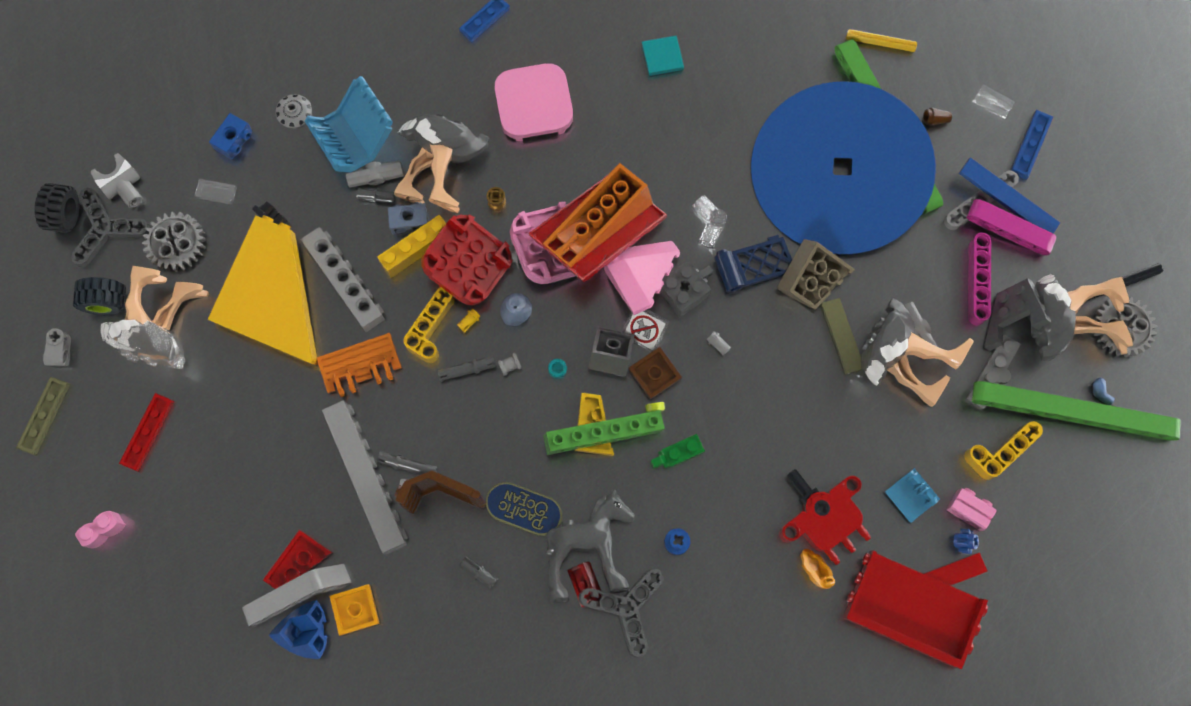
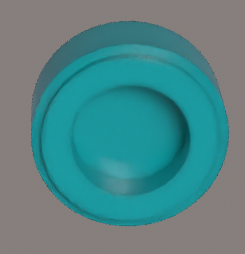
[548,359,567,379]

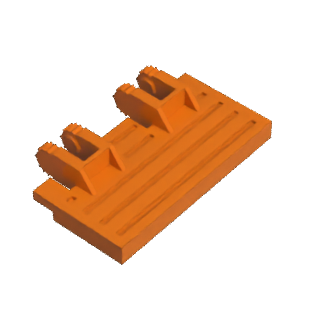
[317,333,402,397]

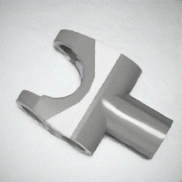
[90,153,143,208]

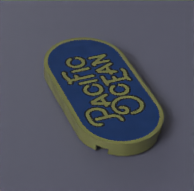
[486,482,562,536]

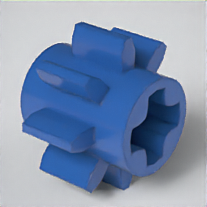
[954,529,979,554]

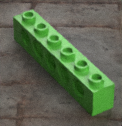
[543,410,665,455]

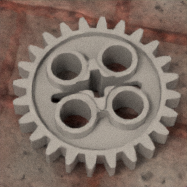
[142,212,206,272]
[1093,297,1158,357]

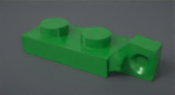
[651,434,705,469]

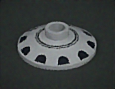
[276,94,312,128]

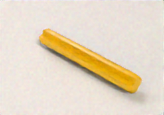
[846,29,917,52]

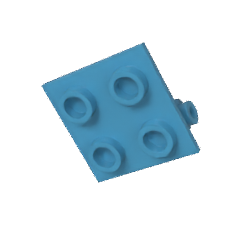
[885,468,940,523]

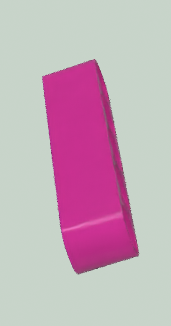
[967,199,1057,255]
[968,233,991,326]

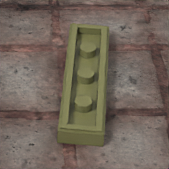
[821,298,862,375]
[16,376,71,456]

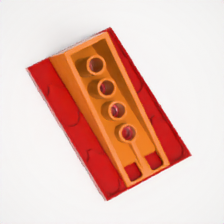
[528,163,667,282]

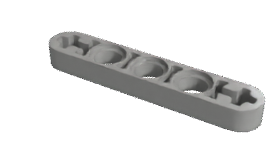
[944,171,1019,230]

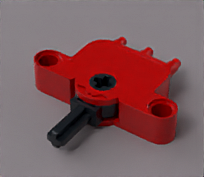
[779,469,871,565]

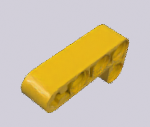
[404,287,455,363]
[964,421,1043,480]

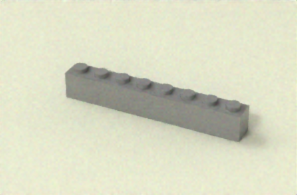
[322,400,408,555]

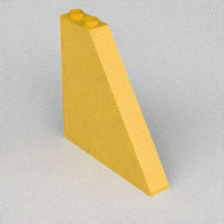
[207,215,318,366]

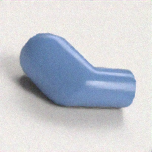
[1093,378,1115,405]

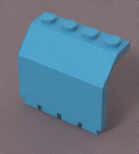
[305,76,393,172]

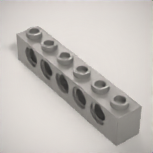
[300,227,385,332]

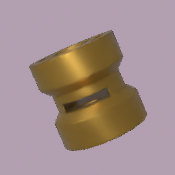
[486,187,506,211]

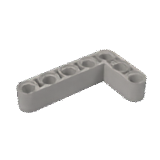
[242,564,351,627]

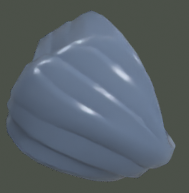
[500,293,532,327]

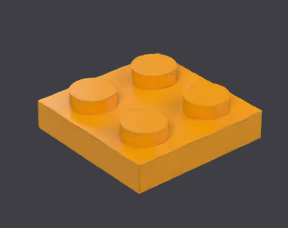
[329,584,380,636]

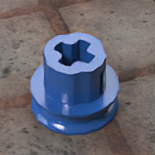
[664,528,691,555]

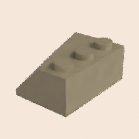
[777,239,855,309]

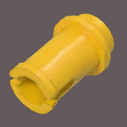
[457,309,481,333]

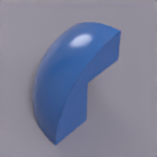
[269,600,327,659]

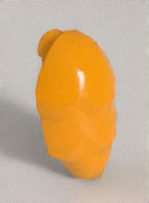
[800,549,835,589]

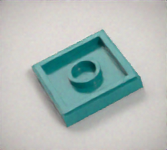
[642,35,684,76]

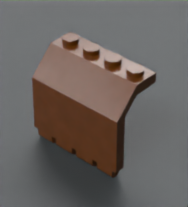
[395,471,486,514]

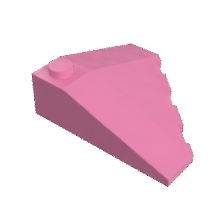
[604,241,680,315]

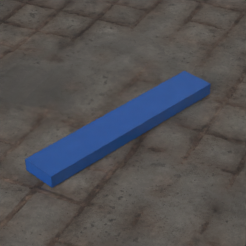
[958,157,1060,234]

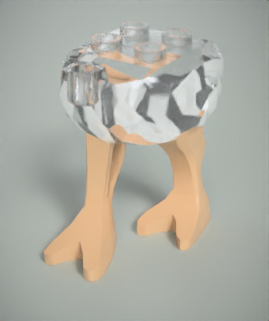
[101,266,209,369]

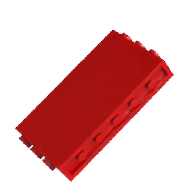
[843,550,988,669]

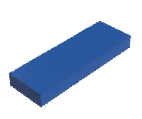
[459,0,510,42]

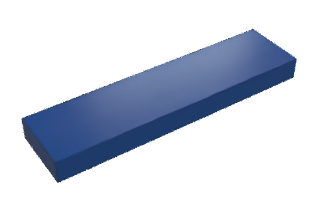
[1010,110,1053,180]

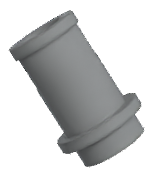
[707,332,731,356]

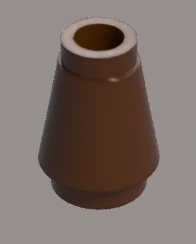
[923,108,952,126]

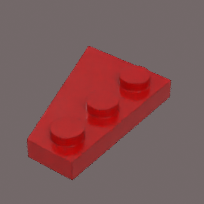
[263,530,333,589]

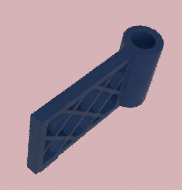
[714,235,792,293]

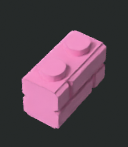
[946,488,997,532]

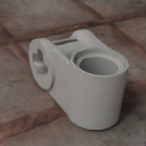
[43,328,71,366]

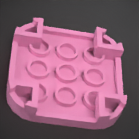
[495,64,573,141]
[510,202,576,284]

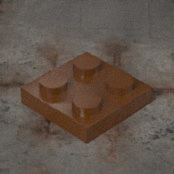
[628,347,682,400]

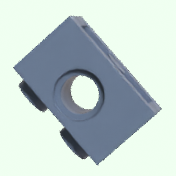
[388,202,429,235]

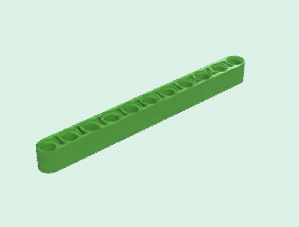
[834,39,943,214]
[972,381,1181,441]

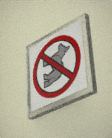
[622,310,669,352]

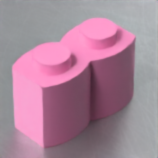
[75,511,126,549]

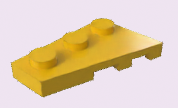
[575,393,614,456]

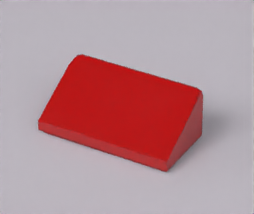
[567,561,601,607]

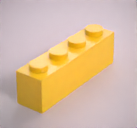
[377,215,446,278]

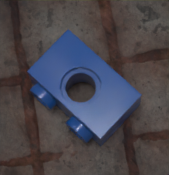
[209,113,253,160]

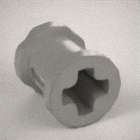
[497,353,521,376]

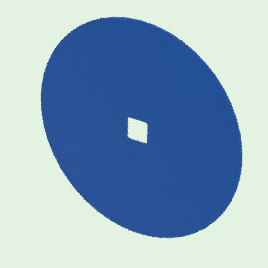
[751,81,936,254]

